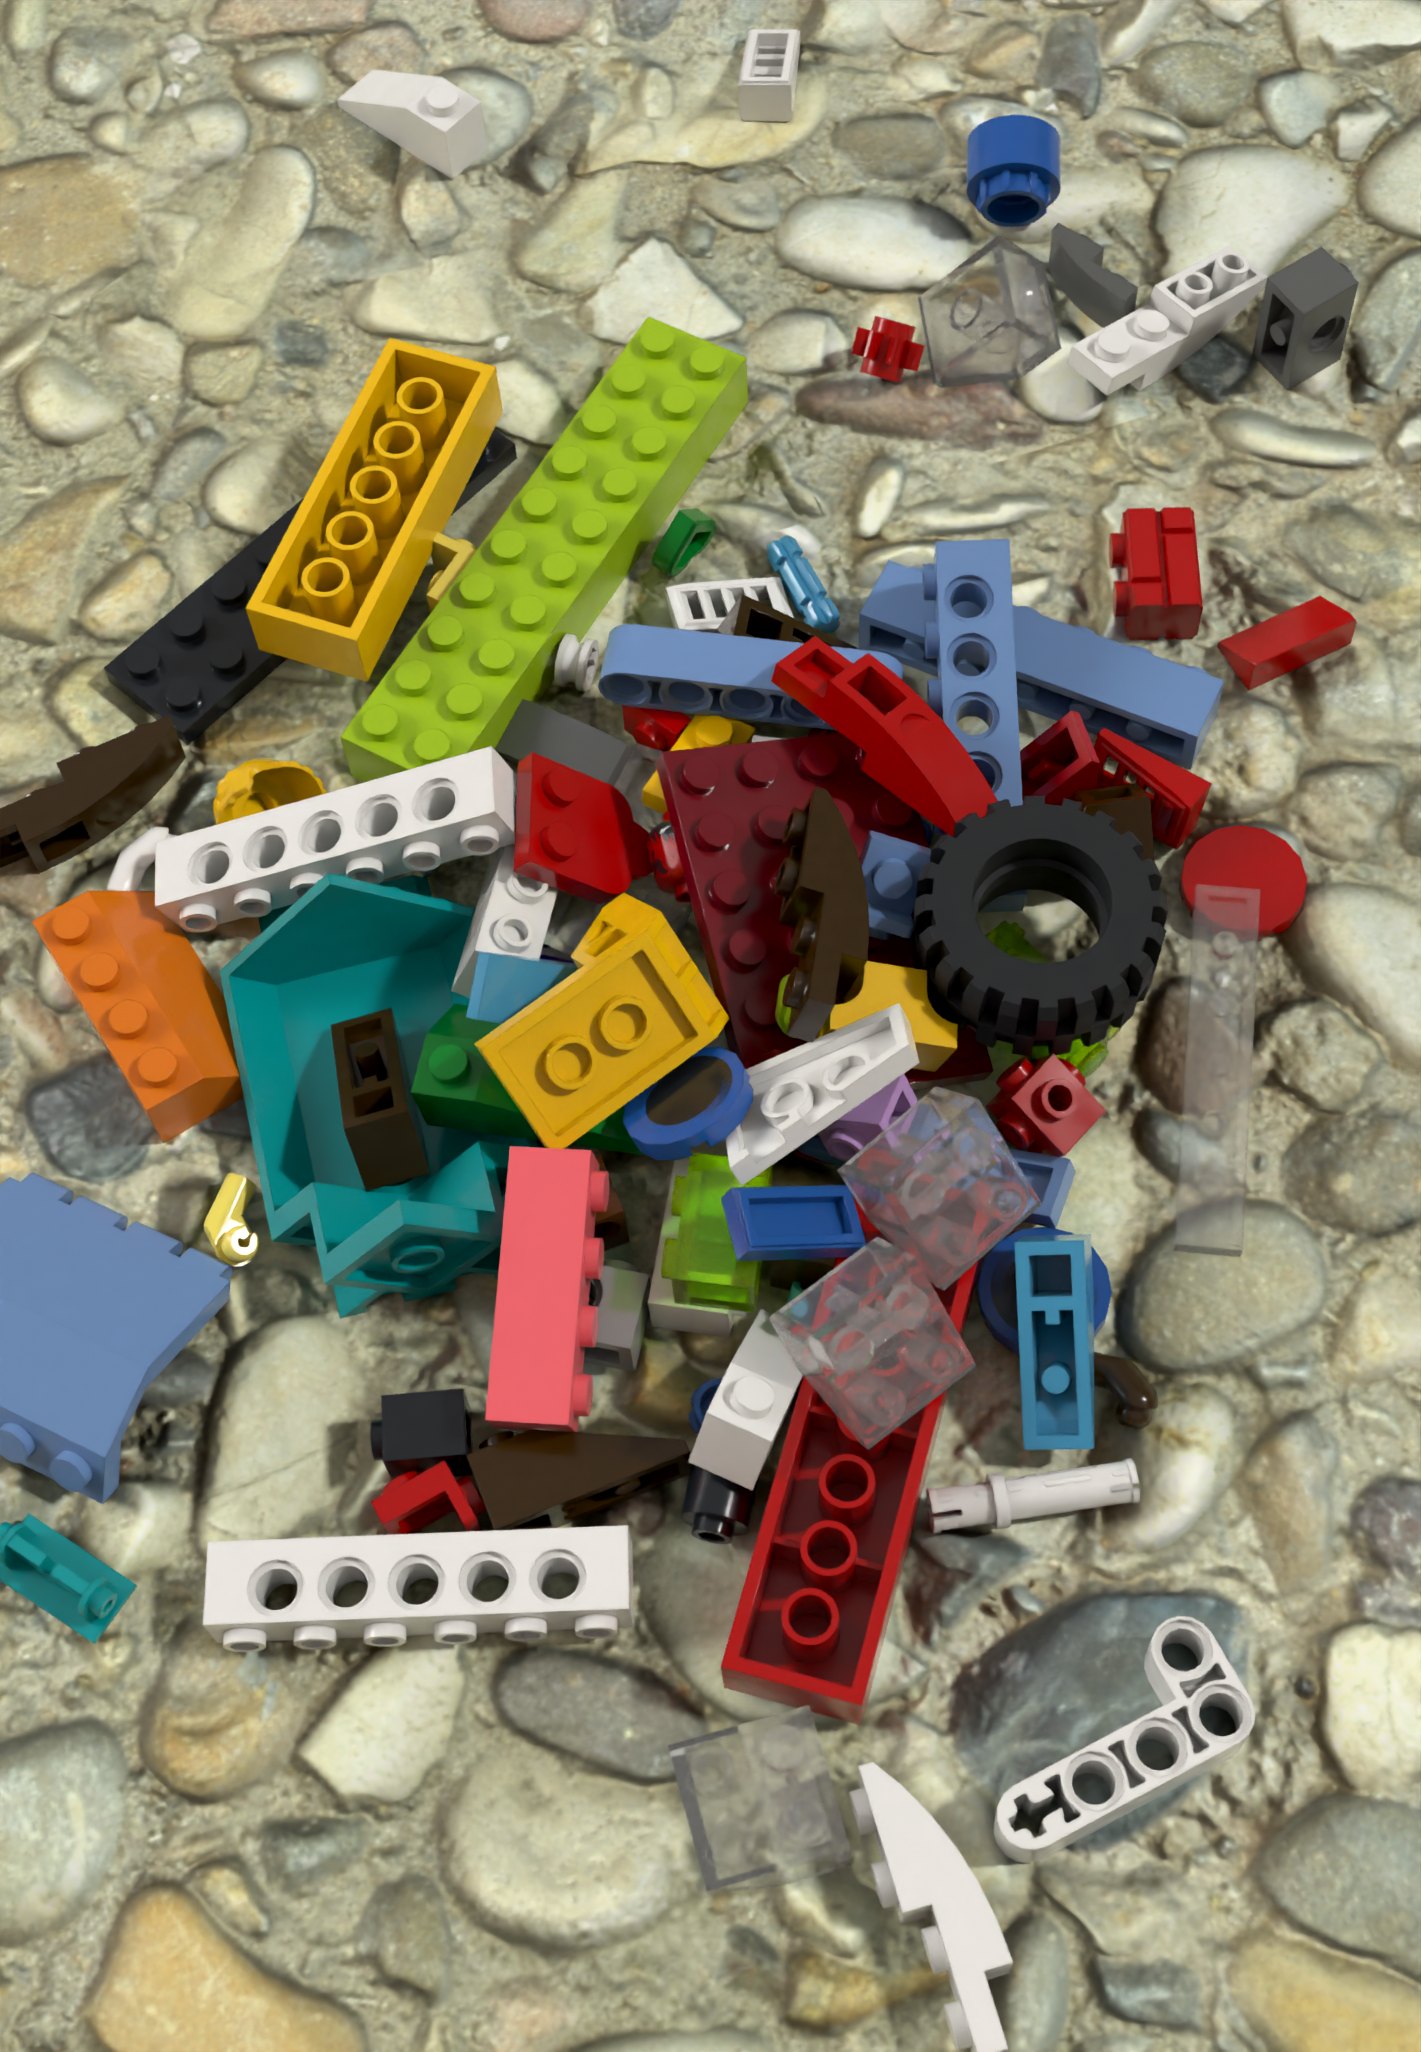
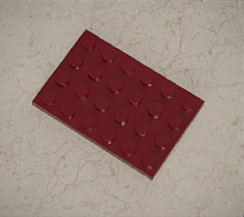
[655,733,994,1091]

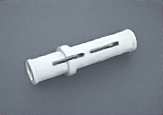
[926,1458,1140,1533]

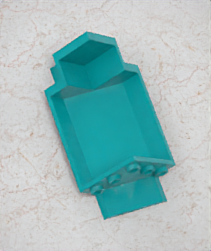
[219,873,539,1319]

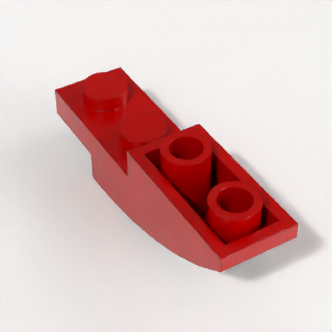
[771,636,998,837]

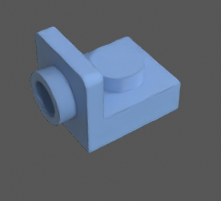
[859,830,931,940]

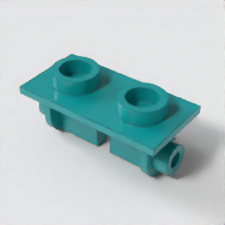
[0,1514,137,1644]

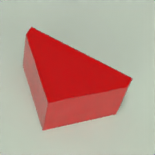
[985,710,1100,806]

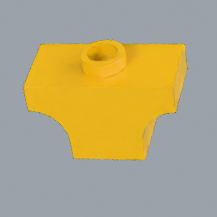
[814,961,958,1072]

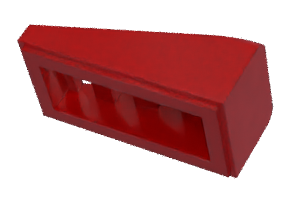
[1094,728,1212,850]

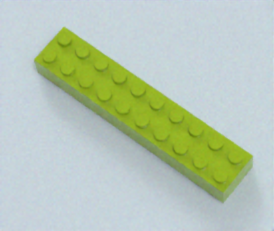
[340,316,748,782]

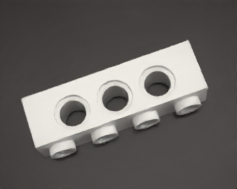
[451,843,558,998]

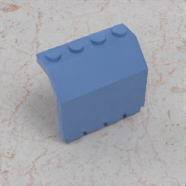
[0,1173,233,1504]

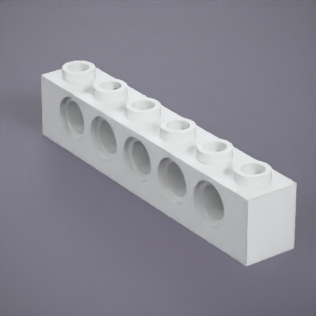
[155,746,517,933]
[203,1525,634,1652]

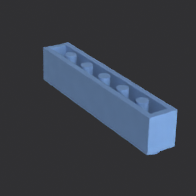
[859,560,1224,770]

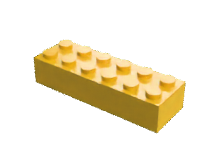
[246,338,503,682]

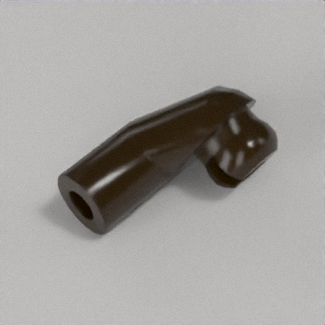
[1094,1352,1158,1429]

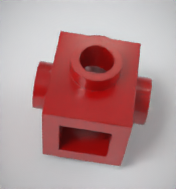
[986,1053,1106,1157]

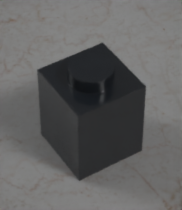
[370,1388,474,1480]

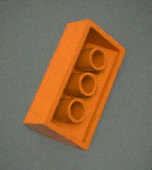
[32,891,244,1143]

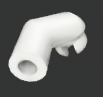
[105,826,177,891]

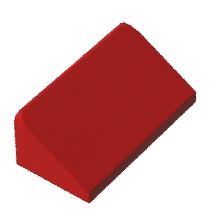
[1217,596,1357,691]

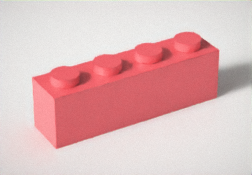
[485,1146,609,1432]

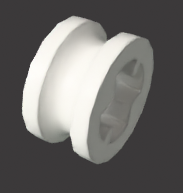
[554,634,599,692]

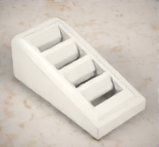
[738,29,801,122]
[666,577,794,633]

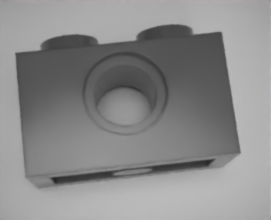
[1252,247,1359,391]

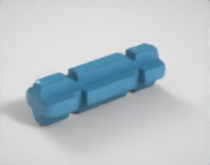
[767,535,840,633]

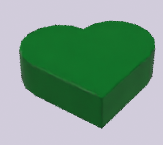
[652,509,716,577]

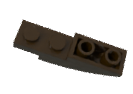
[0,716,186,874]
[774,786,869,1043]

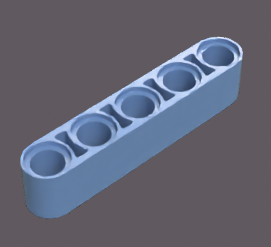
[598,624,904,730]

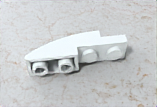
[1067,246,1269,395]
[849,1762,1013,2052]

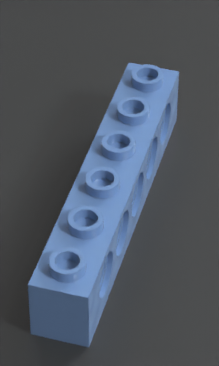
[922,539,1027,913]

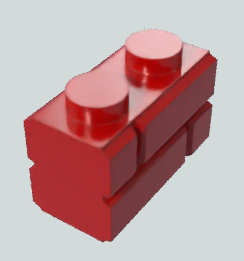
[1109,507,1203,640]

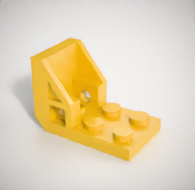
[475,893,729,1149]

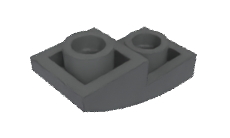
[1048,223,1138,328]
[495,699,634,787]

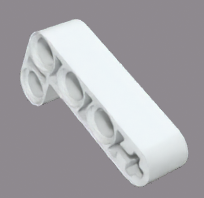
[993,1616,1255,1863]

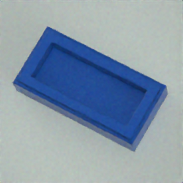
[721,1185,867,1261]

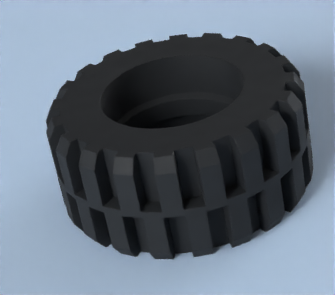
[912,796,1168,1056]

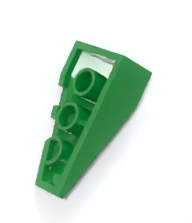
[411,1004,646,1155]

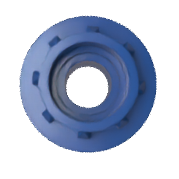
[966,115,1061,227]

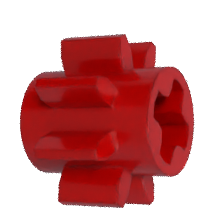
[851,316,925,383]

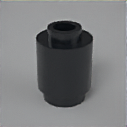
[680,1464,760,1544]

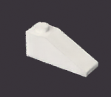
[337,69,488,180]
[688,1308,816,1491]

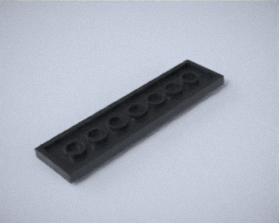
[104,429,517,746]

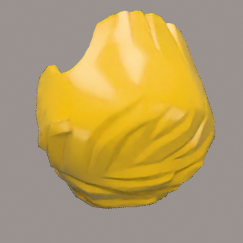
[213,758,326,825]

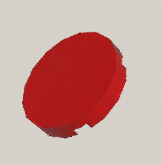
[1179,825,1307,944]

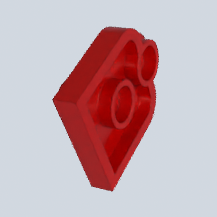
[513,752,653,904]

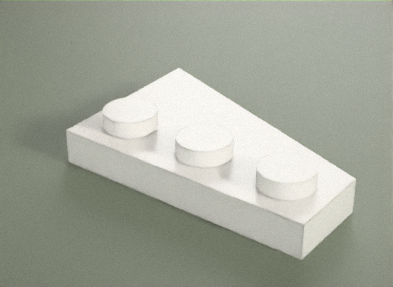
[725,1003,920,1186]

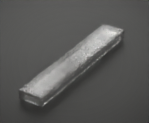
[1173,884,1260,1257]

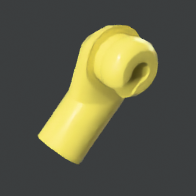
[204,1173,259,1266]

